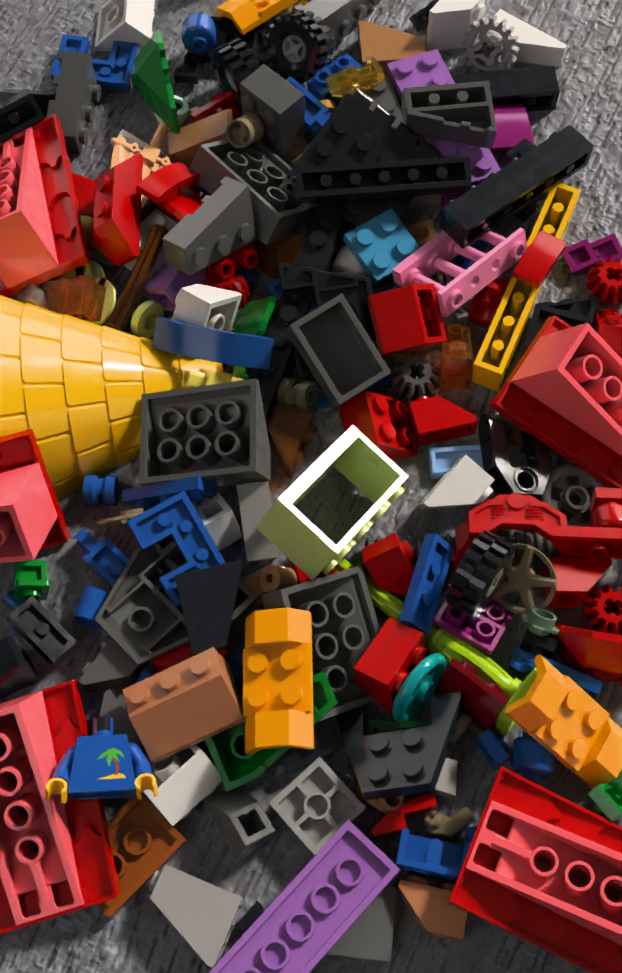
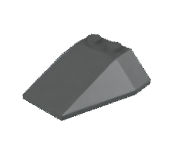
[94,536,258,666]

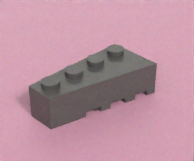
[294,0,381,49]

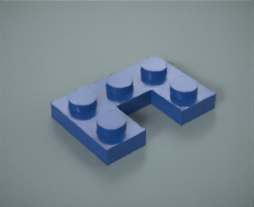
[51,34,141,92]
[127,490,226,607]

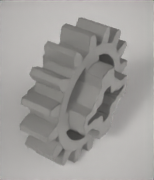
[461,15,520,73]

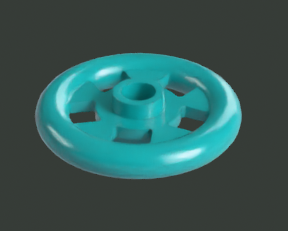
[392,653,447,722]

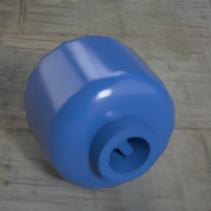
[182,13,216,55]
[511,731,556,783]

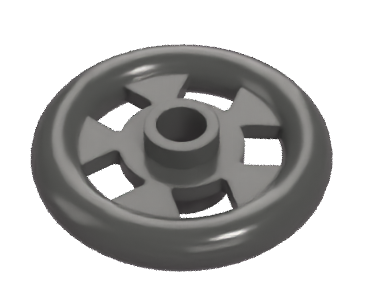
[538,464,607,527]

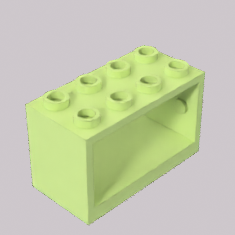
[255,425,409,580]

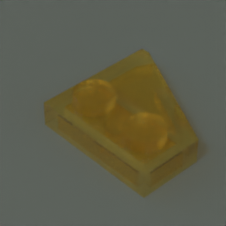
[325,56,385,98]

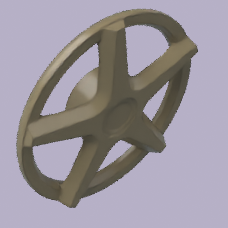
[97,508,144,528]
[493,544,557,615]

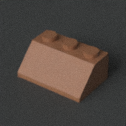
[123,647,245,763]

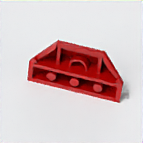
[90,153,143,267]
[549,624,622,687]

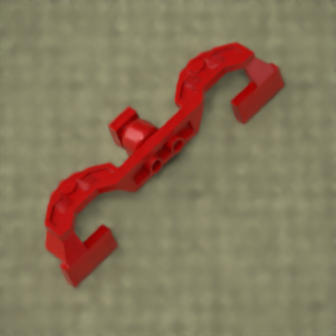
[447,487,622,581]

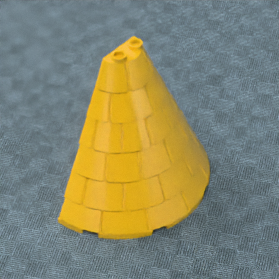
[0,295,223,500]

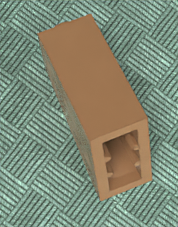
[358,20,430,80]
[164,109,233,168]

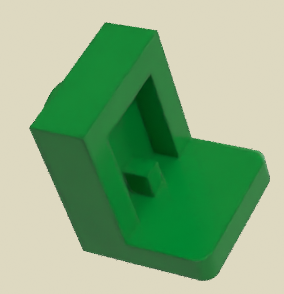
[14,560,50,602]
[588,771,622,822]

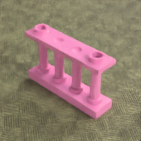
[392,227,527,318]

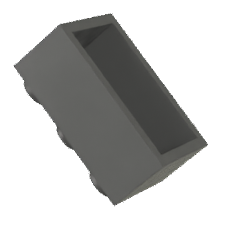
[240,64,306,164]
[286,293,391,408]

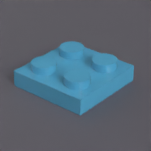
[343,208,420,285]

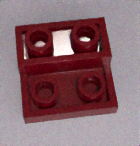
[434,658,508,732]

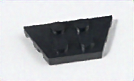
[520,296,599,358]

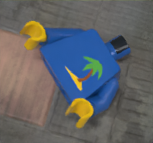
[45,716,158,804]

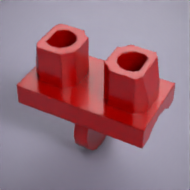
[189,90,241,123]
[207,241,259,280]
[467,278,510,328]

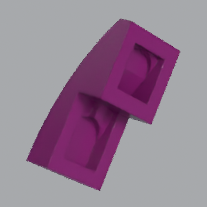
[562,233,622,275]

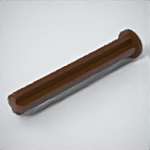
[103,224,169,332]

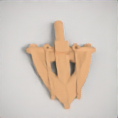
[110,123,186,213]

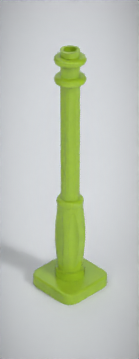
[333,558,538,737]

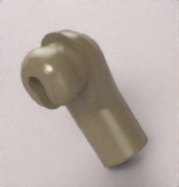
[423,807,475,839]

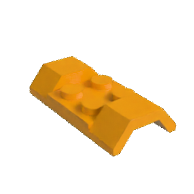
[216,0,299,35]
[243,607,314,754]
[504,655,622,789]

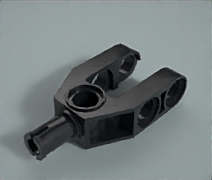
[478,414,552,532]

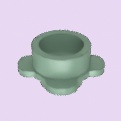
[521,608,560,636]

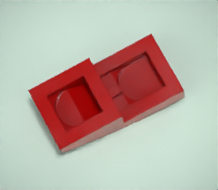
[136,162,200,203]
[511,230,567,289]
[370,792,437,841]

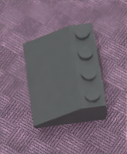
[190,139,318,245]
[139,378,271,487]
[261,566,380,722]

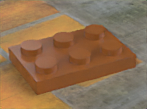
[96,793,188,919]

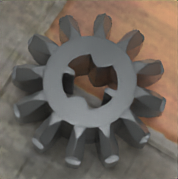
[391,353,441,402]

